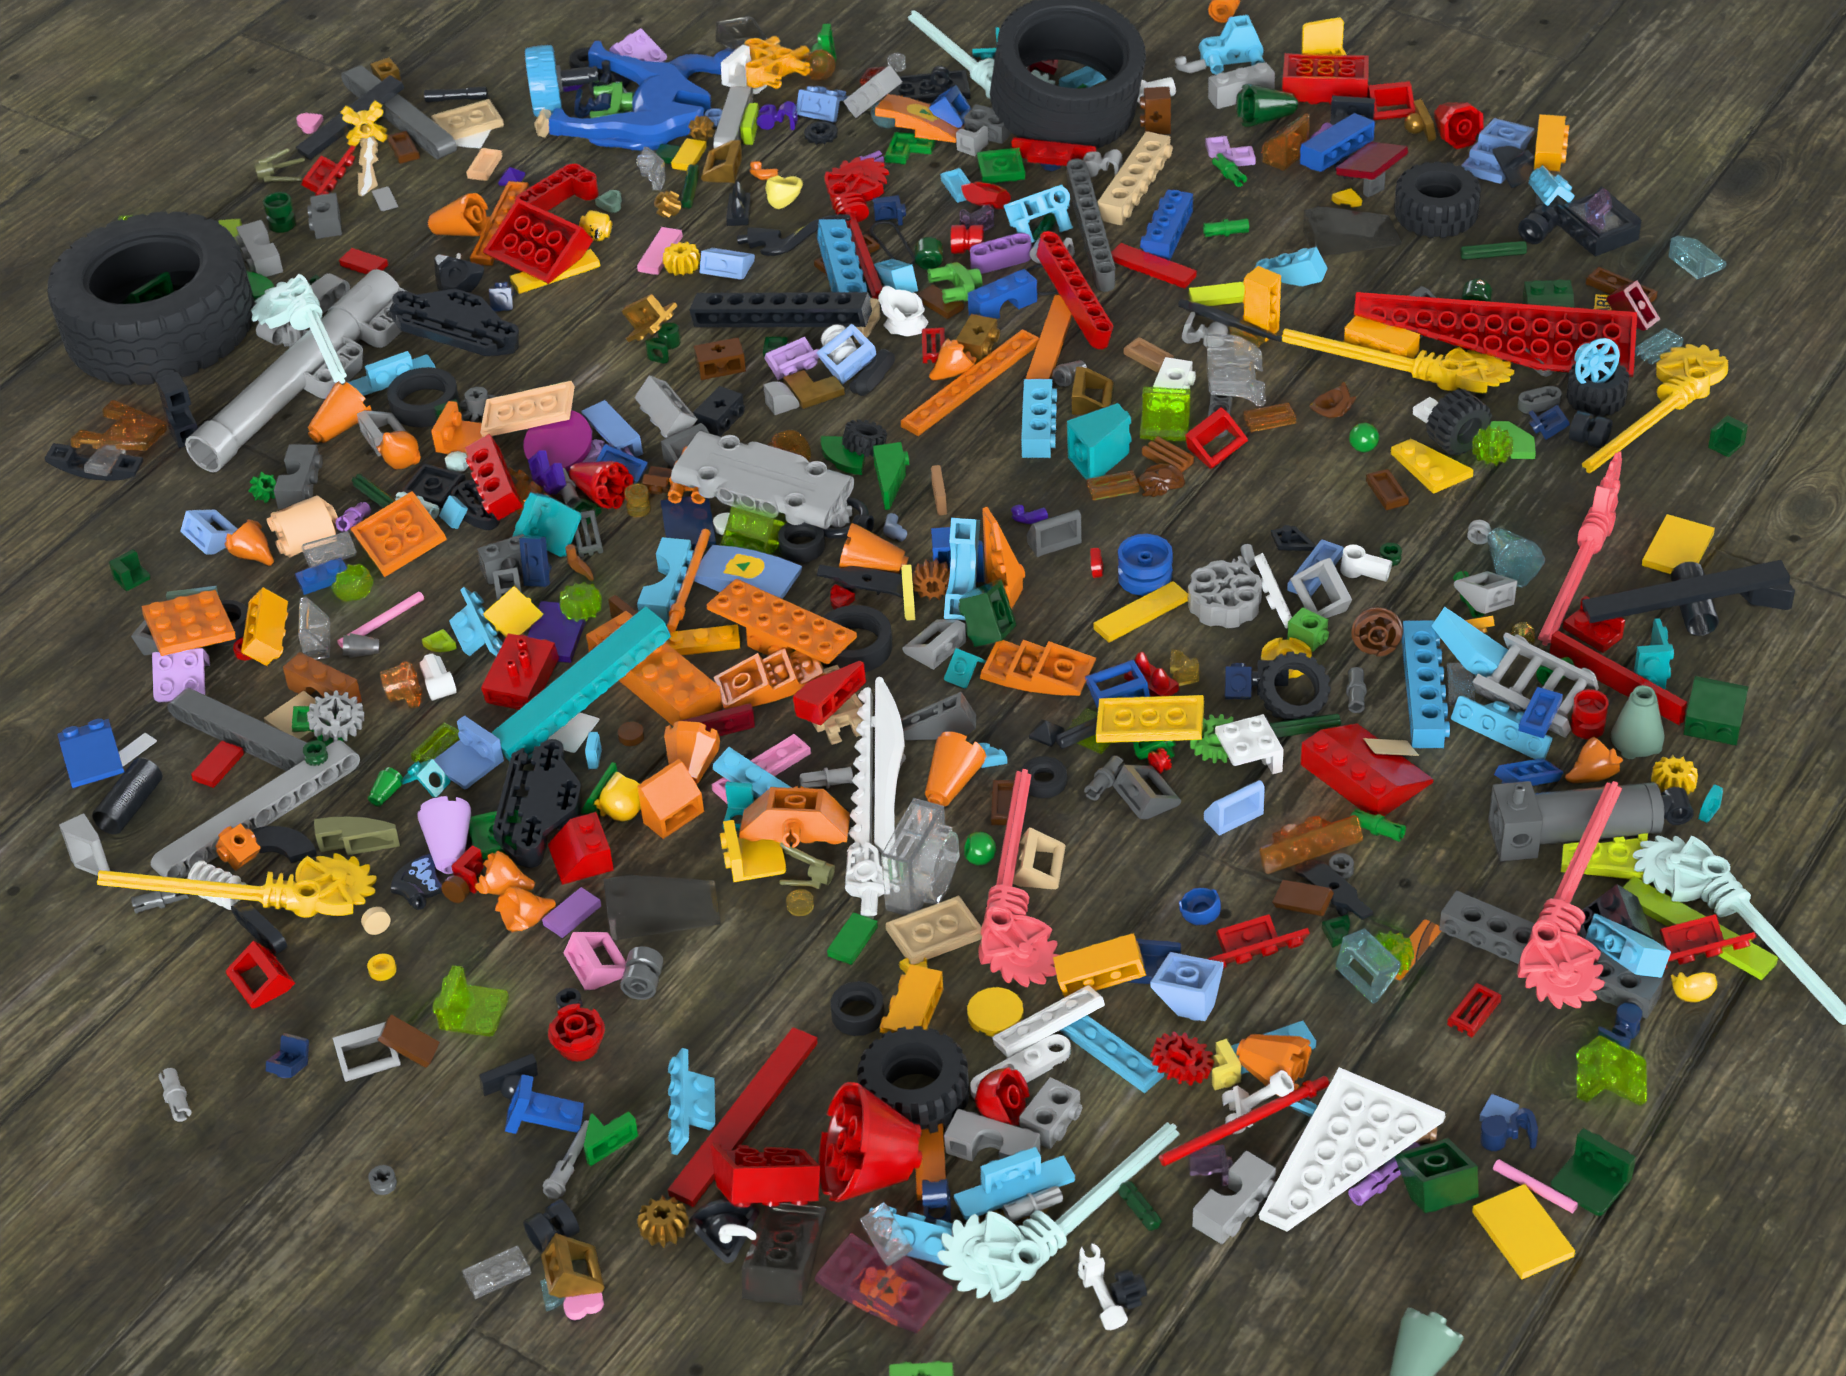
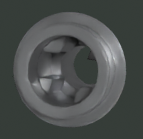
[1052,360,1087,386]
[343,633,379,658]

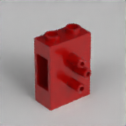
[481,633,559,710]

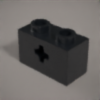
[693,386,745,437]

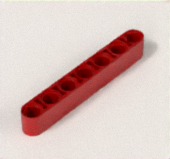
[1036,231,1113,349]

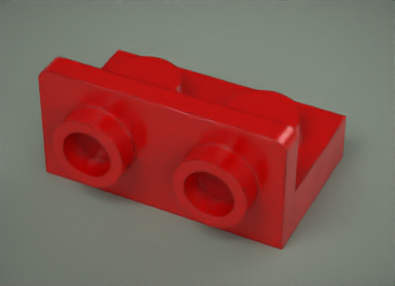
[1563,596,1625,653]

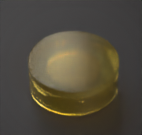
[786,889,814,916]

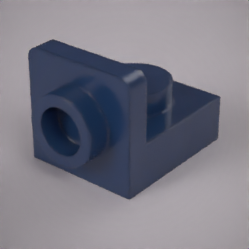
[873,195,906,226]

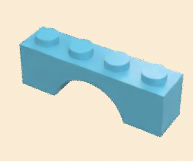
[944,518,980,620]
[637,537,694,624]

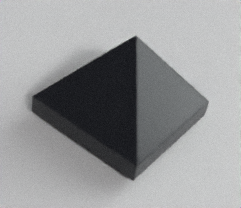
[1029,719,1064,747]

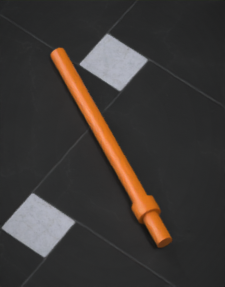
[667,529,711,632]

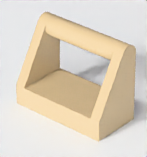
[1013,827,1065,889]

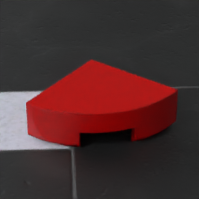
[830,584,855,609]

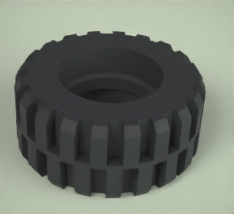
[1394,161,1481,238]
[857,1026,970,1136]

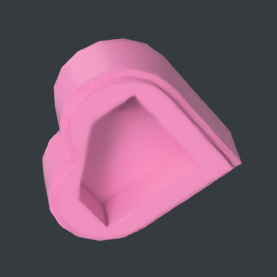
[296,113,323,134]
[563,1293,604,1320]

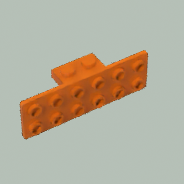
[707,579,857,664]

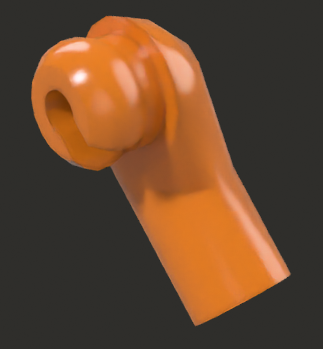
[749,161,778,180]

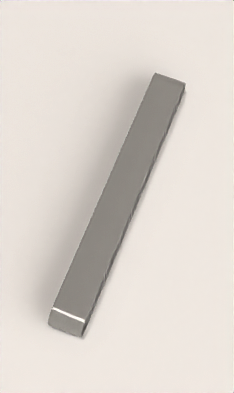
[151,740,360,879]

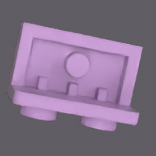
[764,337,819,380]

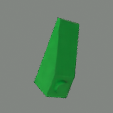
[873,442,909,510]

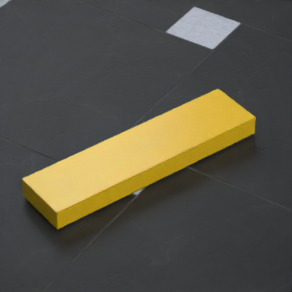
[510,249,600,294]
[1093,581,1188,643]

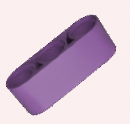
[970,233,1031,274]

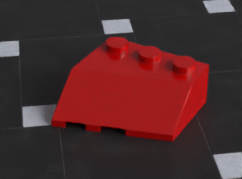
[711,1143,820,1207]

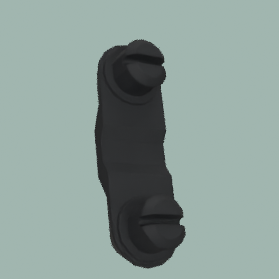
[850,349,895,396]

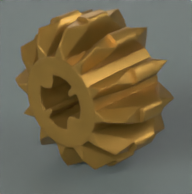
[637,1195,689,1248]

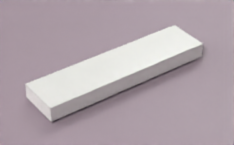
[992,985,1105,1058]

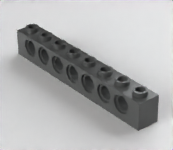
[1439,890,1664,1019]

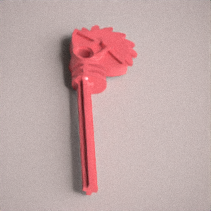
[1538,451,1622,646]
[978,769,1059,987]
[1517,781,1622,1009]

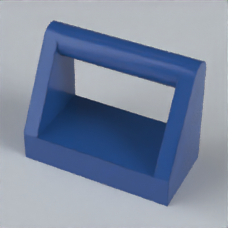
[929,85,972,128]
[1085,660,1150,709]

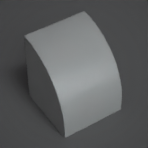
[763,382,800,415]

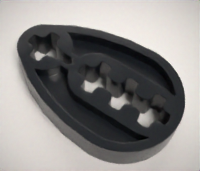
[451,479,501,530]

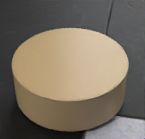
[361,907,390,935]

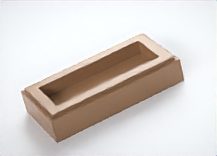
[1124,337,1174,373]
[931,465,947,515]

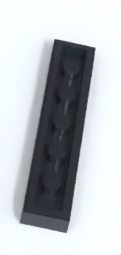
[296,75,404,160]

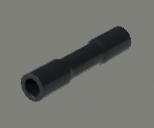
[424,86,488,102]

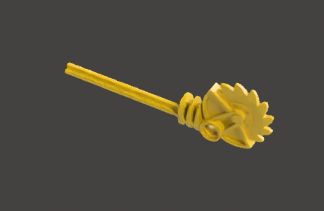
[1282,328,1514,393]
[1582,344,1728,473]
[97,853,377,918]

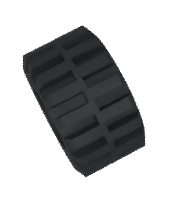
[1566,361,1629,416]
[1426,389,1492,455]

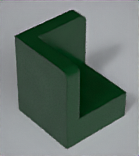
[1708,415,1748,457]
[109,549,151,592]

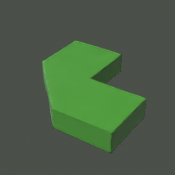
[1485,421,1536,459]

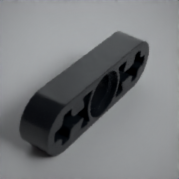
[231,899,287,956]

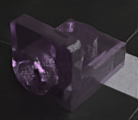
[1584,188,1613,229]
[959,205,994,232]
[1188,1144,1233,1186]

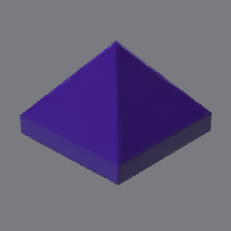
[498,167,525,186]

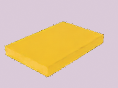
[1642,514,1715,574]
[1472,1184,1575,1280]

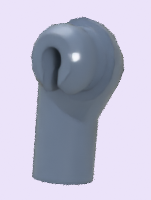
[883,513,907,542]

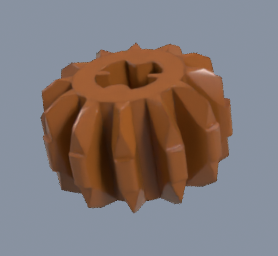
[912,558,950,601]

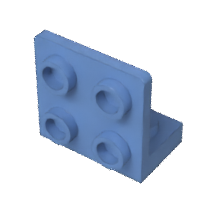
[796,86,849,122]
[434,716,504,789]

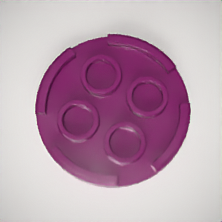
[524,410,592,472]

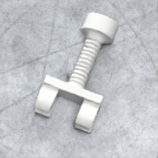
[1222,1070,1294,1134]
[1078,1244,1128,1330]

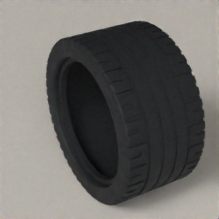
[990,0,1146,148]

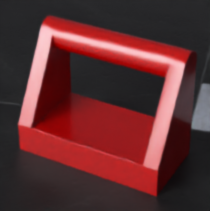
[1367,81,1416,120]
[1185,407,1248,469]
[225,941,295,1009]

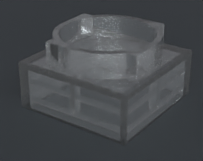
[881,798,960,916]

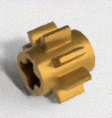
[688,115,715,142]
[654,190,681,218]

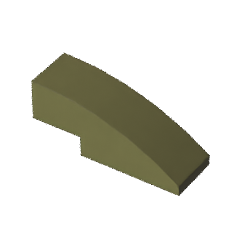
[314,816,400,855]

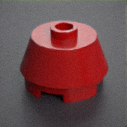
[548,1004,605,1061]

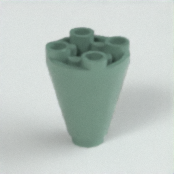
[1610,686,1665,759]
[1389,1308,1464,1376]

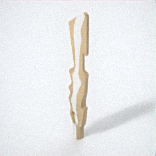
[358,123,378,196]

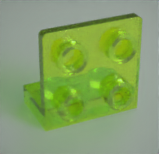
[1140,387,1191,441]

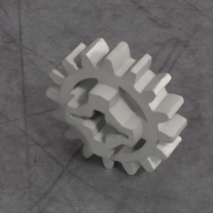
[307,690,364,742]

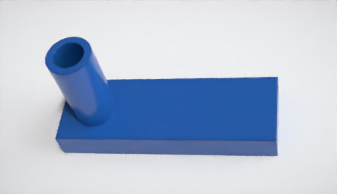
[1494,758,1563,786]

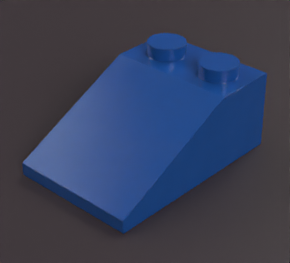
[58,719,124,788]

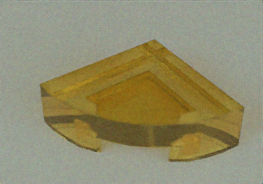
[1170,649,1196,674]
[1172,657,1199,686]

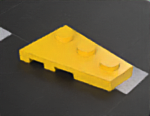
[1391,439,1474,494]

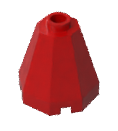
[1434,102,1484,149]

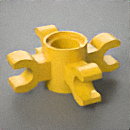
[341,101,388,147]

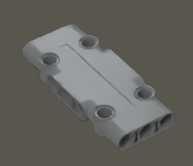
[671,431,854,529]

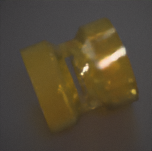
[624,484,651,517]

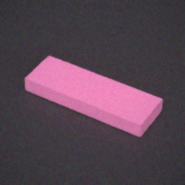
[637,227,683,275]

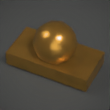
[1404,99,1436,142]

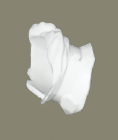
[879,286,928,337]

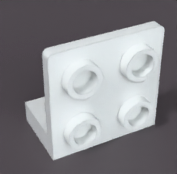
[721,45,768,94]
[1215,714,1283,774]

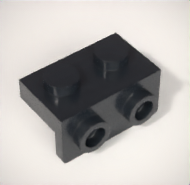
[1330,96,1375,125]

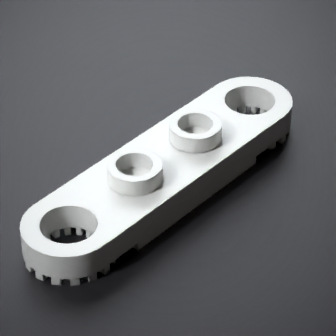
[1254,553,1292,629]
[970,1034,1071,1100]

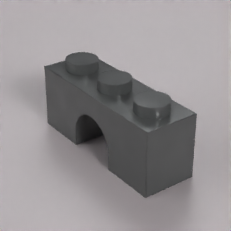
[274,444,323,509]

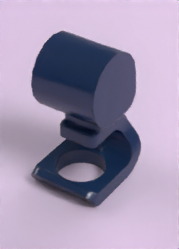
[574,89,612,118]
[1596,1003,1643,1058]
[1480,1108,1538,1151]
[922,1179,951,1223]

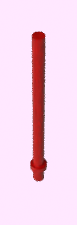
[1159,1076,1330,1166]

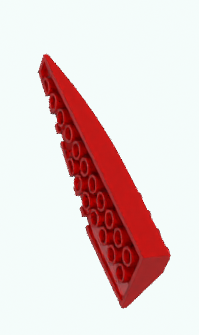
[1354,292,1637,377]

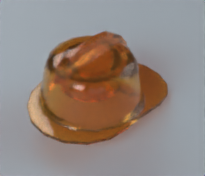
[768,430,811,461]

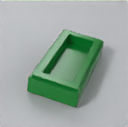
[827,912,878,965]

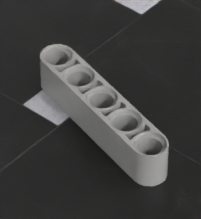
[714,86,753,148]
[256,273,350,345]

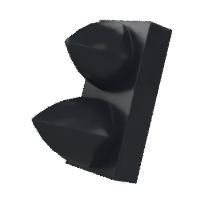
[726,181,751,226]

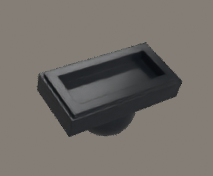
[479,1054,538,1100]

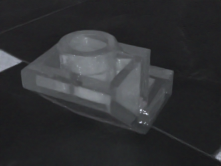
[637,147,666,191]

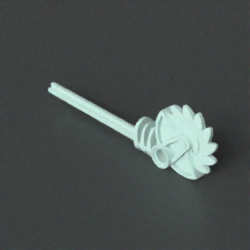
[908,10,1055,99]
[250,274,347,384]
[1633,836,1846,1025]
[937,1122,1180,1302]

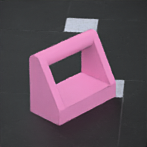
[564,932,626,990]

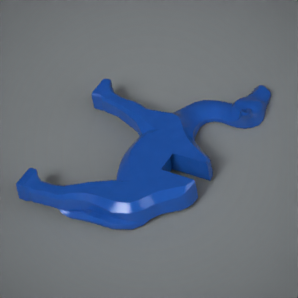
[549,41,741,151]

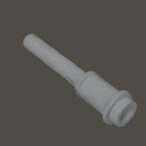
[543,1120,589,1199]

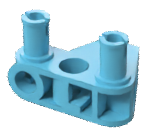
[1199,15,1264,75]
[1003,185,1073,243]

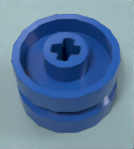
[1118,534,1173,596]

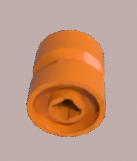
[1208,0,1241,23]

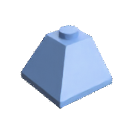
[1151,952,1223,1021]

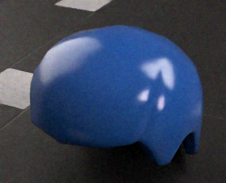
[1179,888,1221,926]

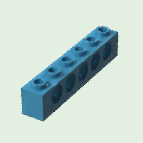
[817,219,870,298]
[1401,621,1450,748]

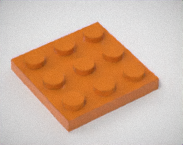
[350,491,447,577]
[142,590,236,656]

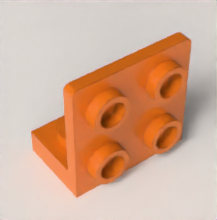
[431,401,483,457]

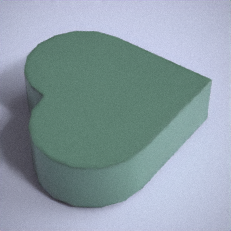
[595,190,622,213]

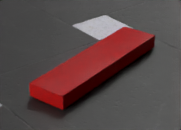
[1111,243,1197,288]

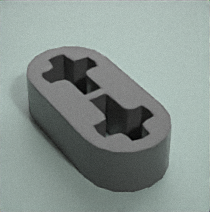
[1517,386,1562,414]

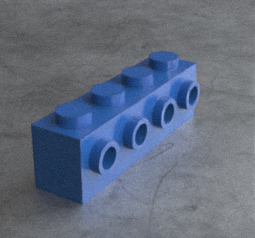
[1300,113,1375,172]
[1140,190,1193,261]

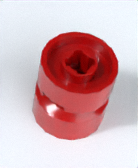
[951,225,984,254]
[1571,689,1608,739]

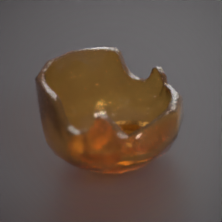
[806,49,836,81]

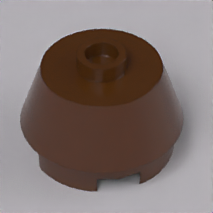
[1351,606,1403,657]

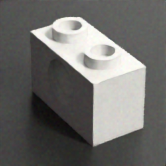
[1153,357,1196,408]

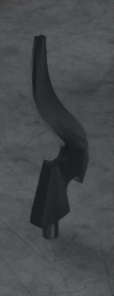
[737,215,851,256]
[1178,299,1283,342]

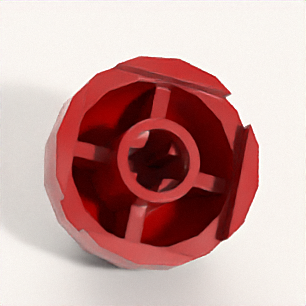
[975,1067,1030,1126]

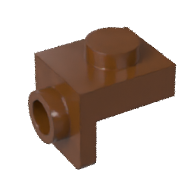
[642,466,672,494]

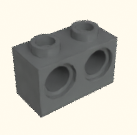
[964,104,1011,144]

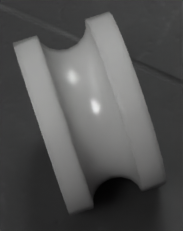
[1467,520,1491,544]

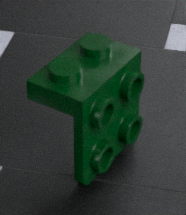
[1550,1128,1636,1216]

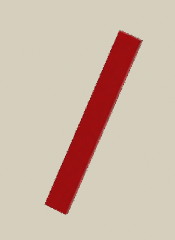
[668,1027,818,1207]

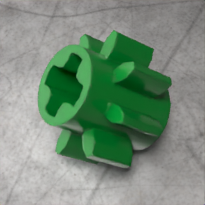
[248,472,276,503]

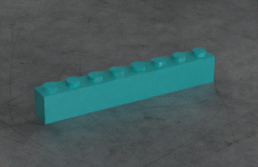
[491,606,671,762]

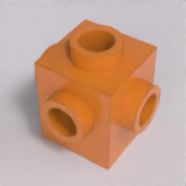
[215,823,260,871]

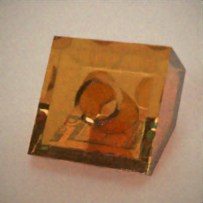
[1262,113,1310,171]

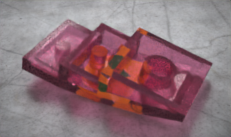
[815,1233,953,1333]

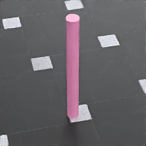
[338,592,424,649]

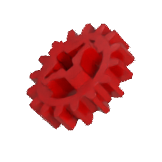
[1150,1032,1214,1085]

